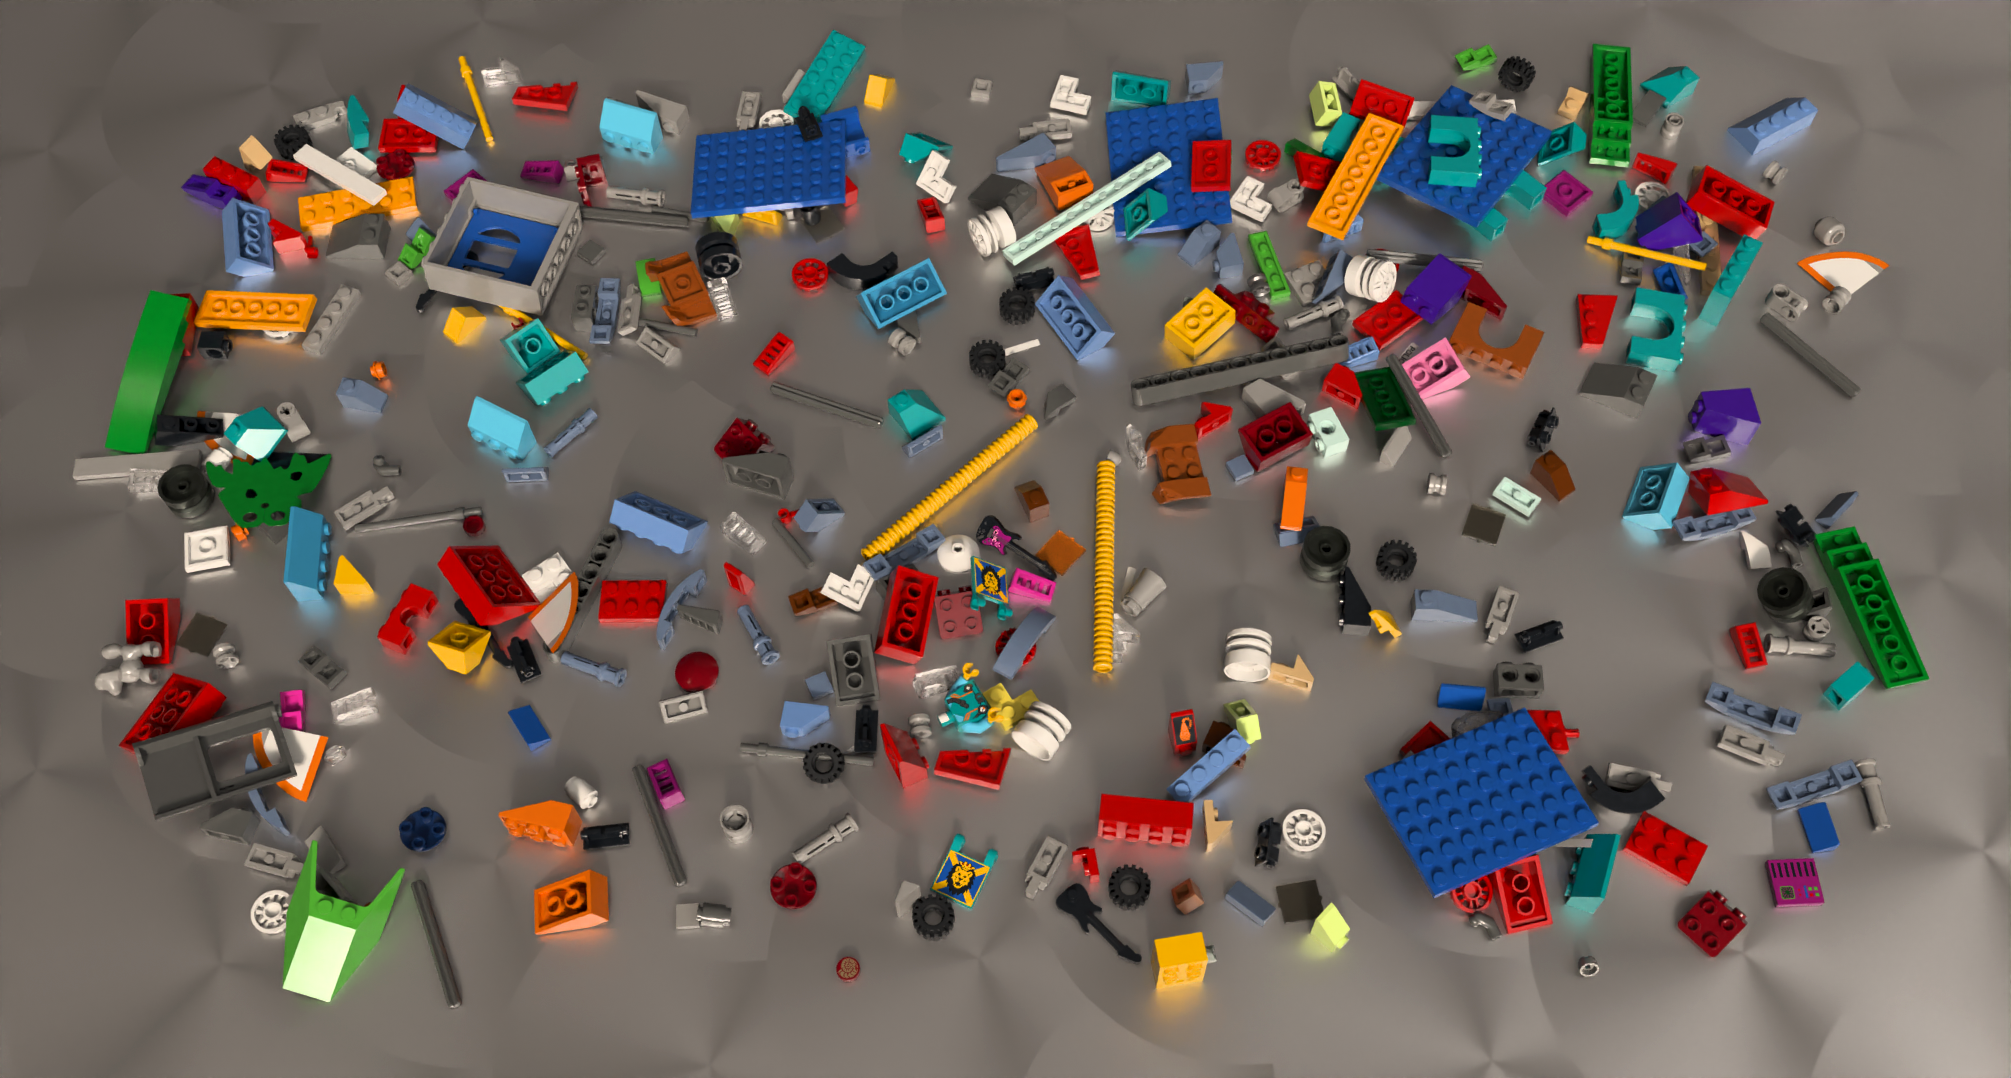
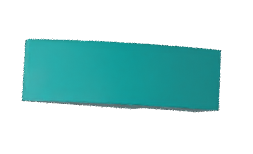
[347,95,369,149]

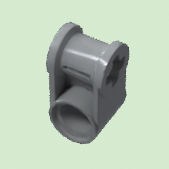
[1267,178,1305,213]
[1765,283,1809,321]
[276,402,311,443]

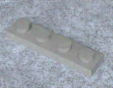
[302,284,361,355]

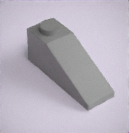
[635,90,690,134]

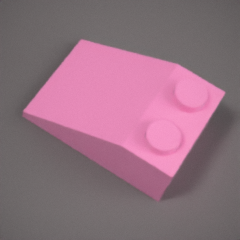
[1402,337,1470,399]

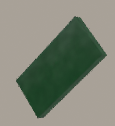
[1354,367,1416,431]

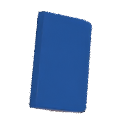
[1653,263,1688,299]
[1437,683,1486,711]
[508,705,551,751]
[1797,802,1840,853]

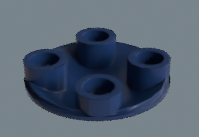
[399,807,446,852]

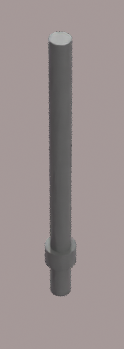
[354,506,483,533]
[740,742,874,766]

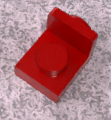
[1072,847,1099,883]

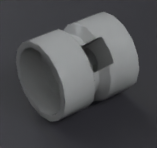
[720,805,753,844]

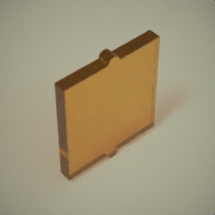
[1035,530,1086,576]

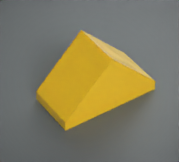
[864,74,895,108]
[443,306,486,344]
[334,555,373,594]

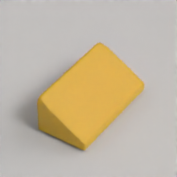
[742,210,782,226]

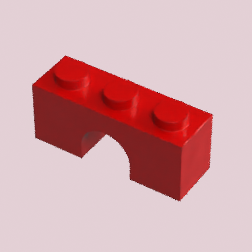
[202,156,266,205]
[377,583,439,655]

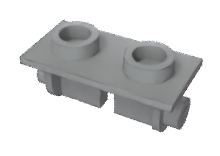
[1332,66,1360,100]

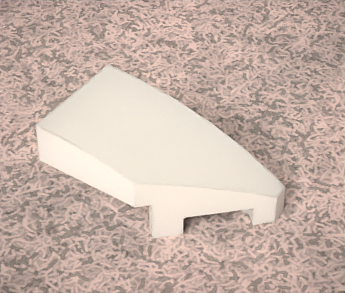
[1739,531,1772,570]

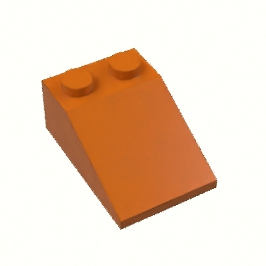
[534,869,609,935]

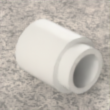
[201,447,233,476]
[564,776,598,809]

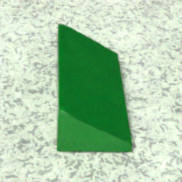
[1284,138,1326,158]

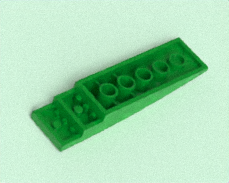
[1589,44,1633,168]
[105,290,192,454]
[1813,526,1929,690]

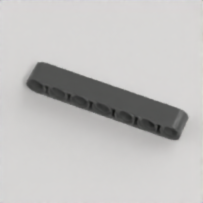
[542,528,622,663]

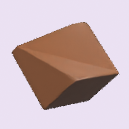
[1171,878,1204,915]

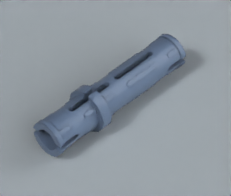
[543,408,598,458]

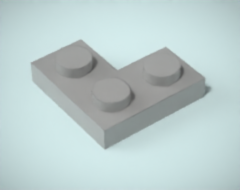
[1284,260,1325,307]

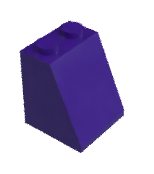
[1635,192,1703,251]
[1400,253,1472,325]
[1688,388,1761,445]

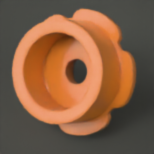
[370,361,387,380]
[1007,389,1027,408]
[230,523,249,542]

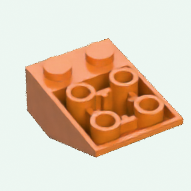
[1034,156,1093,211]
[498,800,583,847]

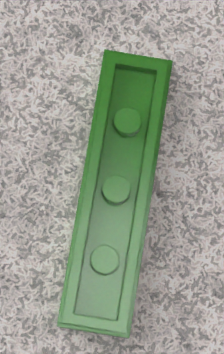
[1248,231,1291,300]

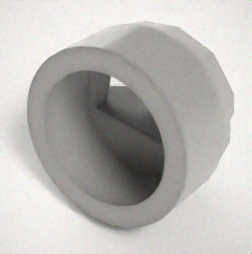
[1106,449,1121,467]
[1578,956,1599,977]

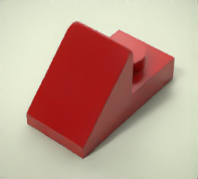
[268,218,308,254]
[1194,402,1233,439]

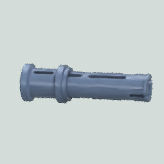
[737,605,780,665]
[561,651,627,688]

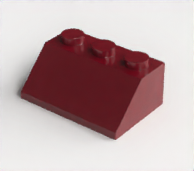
[1238,402,1313,472]

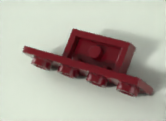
[1213,284,1280,343]

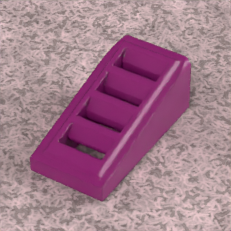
[520,160,564,184]
[647,759,685,809]

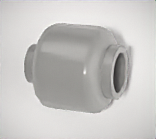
[1814,216,1845,246]

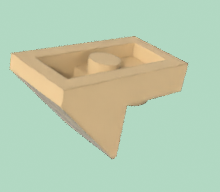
[1557,86,1590,121]
[239,135,272,172]
[1268,654,1314,691]
[1202,800,1233,852]

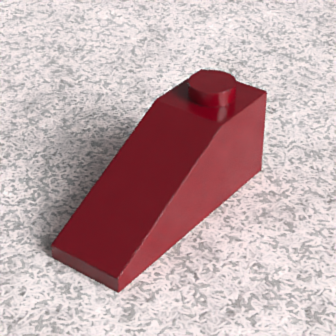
[1460,265,1507,320]

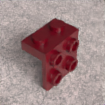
[574,154,608,207]
[714,418,775,459]
[934,585,983,639]
[1678,889,1748,957]

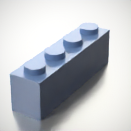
[1166,729,1251,802]

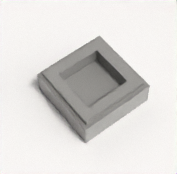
[971,78,993,99]
[384,261,414,286]
[676,903,701,929]

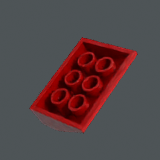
[437,545,541,626]
[118,673,227,754]

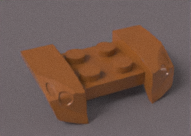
[645,251,717,326]
[1144,424,1211,504]

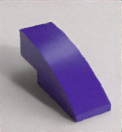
[181,174,243,209]

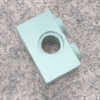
[1306,407,1350,458]

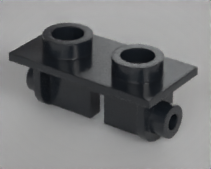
[795,106,823,142]
[1013,267,1054,291]
[1527,407,1559,452]
[1775,504,1816,548]
[1514,620,1564,653]
[507,636,542,683]
[854,705,878,752]
[1254,817,1282,869]
[580,822,630,850]

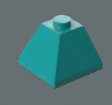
[1640,66,1700,109]
[1538,122,1587,166]
[899,132,953,164]
[1123,188,1168,241]
[499,318,561,374]
[888,389,946,440]
[224,406,288,462]

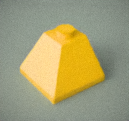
[427,620,491,674]

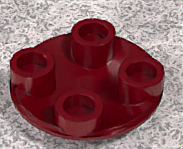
[376,149,415,180]
[675,652,719,692]
[770,862,817,909]

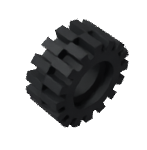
[1498,56,1536,92]
[274,124,313,160]
[999,287,1035,325]
[969,340,1006,379]
[1376,540,1417,581]
[803,743,845,784]
[1108,864,1151,910]
[912,894,955,941]

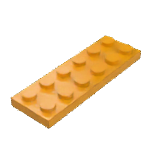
[298,176,418,232]
[193,290,317,332]

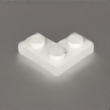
[1050,75,1092,115]
[916,150,957,203]
[1230,176,1272,222]
[521,553,573,594]
[820,564,874,612]

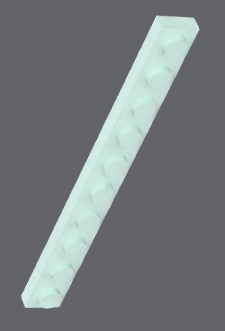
[1002,152,1172,266]

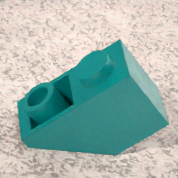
[1823,662,1874,710]

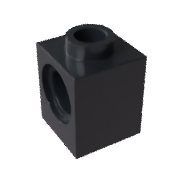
[197,331,233,359]

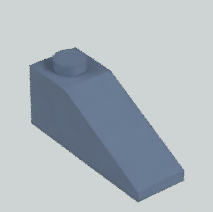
[996,133,1056,172]
[1312,250,1353,304]
[1410,589,1478,622]

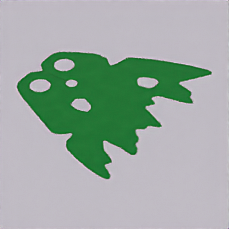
[206,453,331,528]

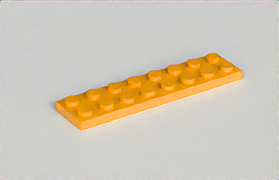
[1307,113,1404,240]

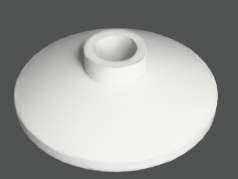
[937,535,979,573]

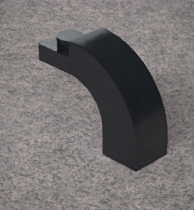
[827,251,898,291]
[1581,765,1665,814]

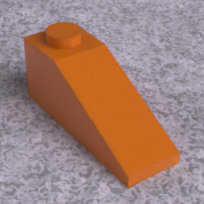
[1280,466,1308,531]

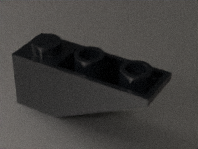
[155,414,223,446]
[1338,566,1371,636]

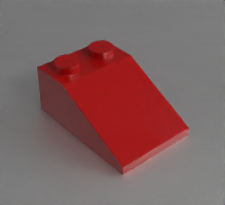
[1688,468,1768,515]
[125,598,180,665]
[880,723,929,789]
[1488,853,1553,934]

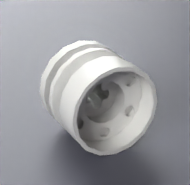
[967,206,1016,257]
[1344,254,1397,302]
[1224,628,1272,682]
[1012,701,1071,761]

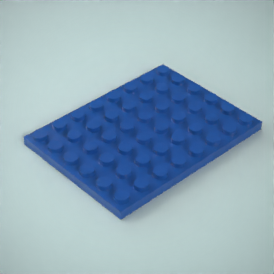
[1377,85,1552,228]
[1106,98,1232,237]
[691,120,846,219]
[1364,708,1599,898]

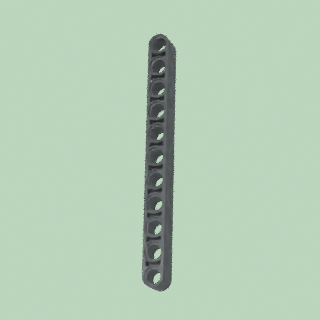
[1131,335,1349,406]

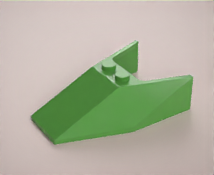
[282,840,405,1003]

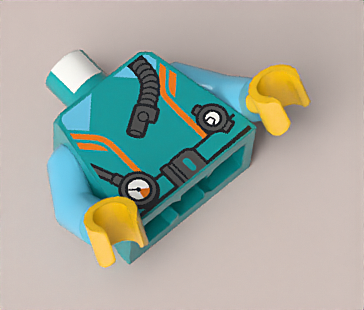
[937,663,1004,734]

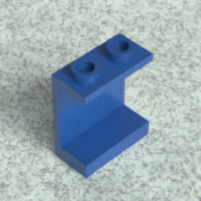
[820,106,870,158]

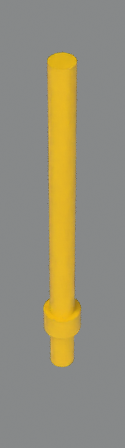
[458,56,493,142]
[1587,236,1707,271]
[497,305,588,360]

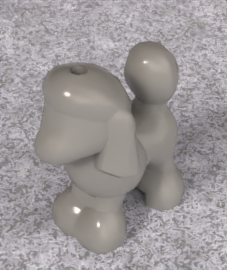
[94,641,162,696]

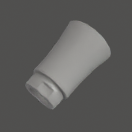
[1120,568,1167,617]

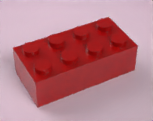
[1686,165,1775,239]
[874,565,939,665]
[1098,794,1194,847]

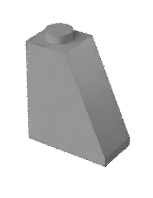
[1242,379,1306,418]

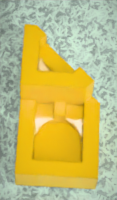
[1369,610,1402,638]

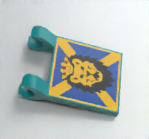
[970,556,1013,621]
[930,834,998,910]

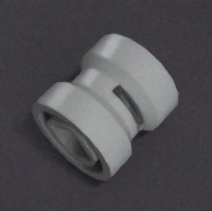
[1660,113,1685,140]
[1822,286,1851,314]
[888,328,916,356]

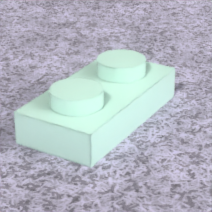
[1492,477,1541,517]

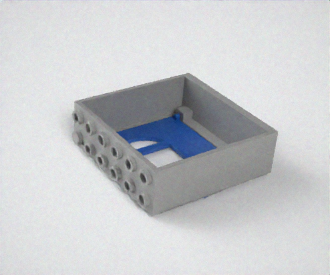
[421,177,583,316]

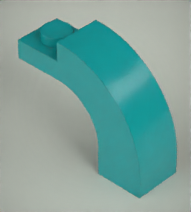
[1592,180,1639,239]

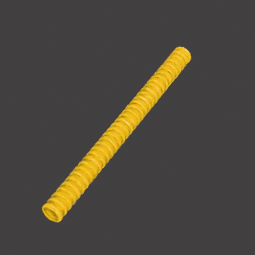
[861,414,1038,561]
[1093,460,1115,673]

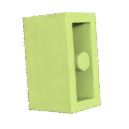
[1309,81,1342,127]

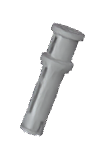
[606,186,666,207]
[1283,294,1344,330]
[1764,634,1836,657]
[1854,758,1891,830]
[792,813,859,864]

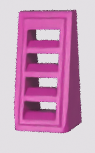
[1008,568,1056,603]

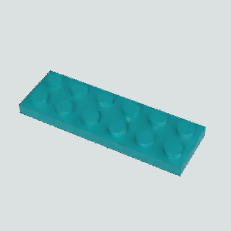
[783,30,866,123]

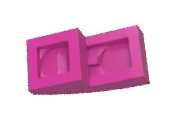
[279,690,306,732]

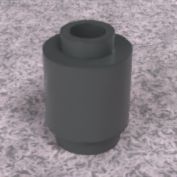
[696,902,731,928]

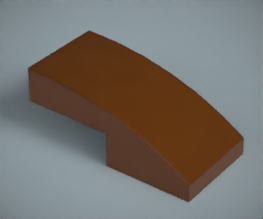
[788,586,838,616]

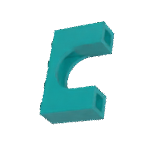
[1321,112,1405,162]
[1428,115,1482,187]
[1472,170,1547,241]
[1698,234,1763,327]
[1625,287,1688,372]

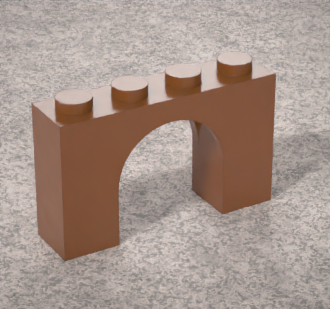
[1449,302,1544,379]

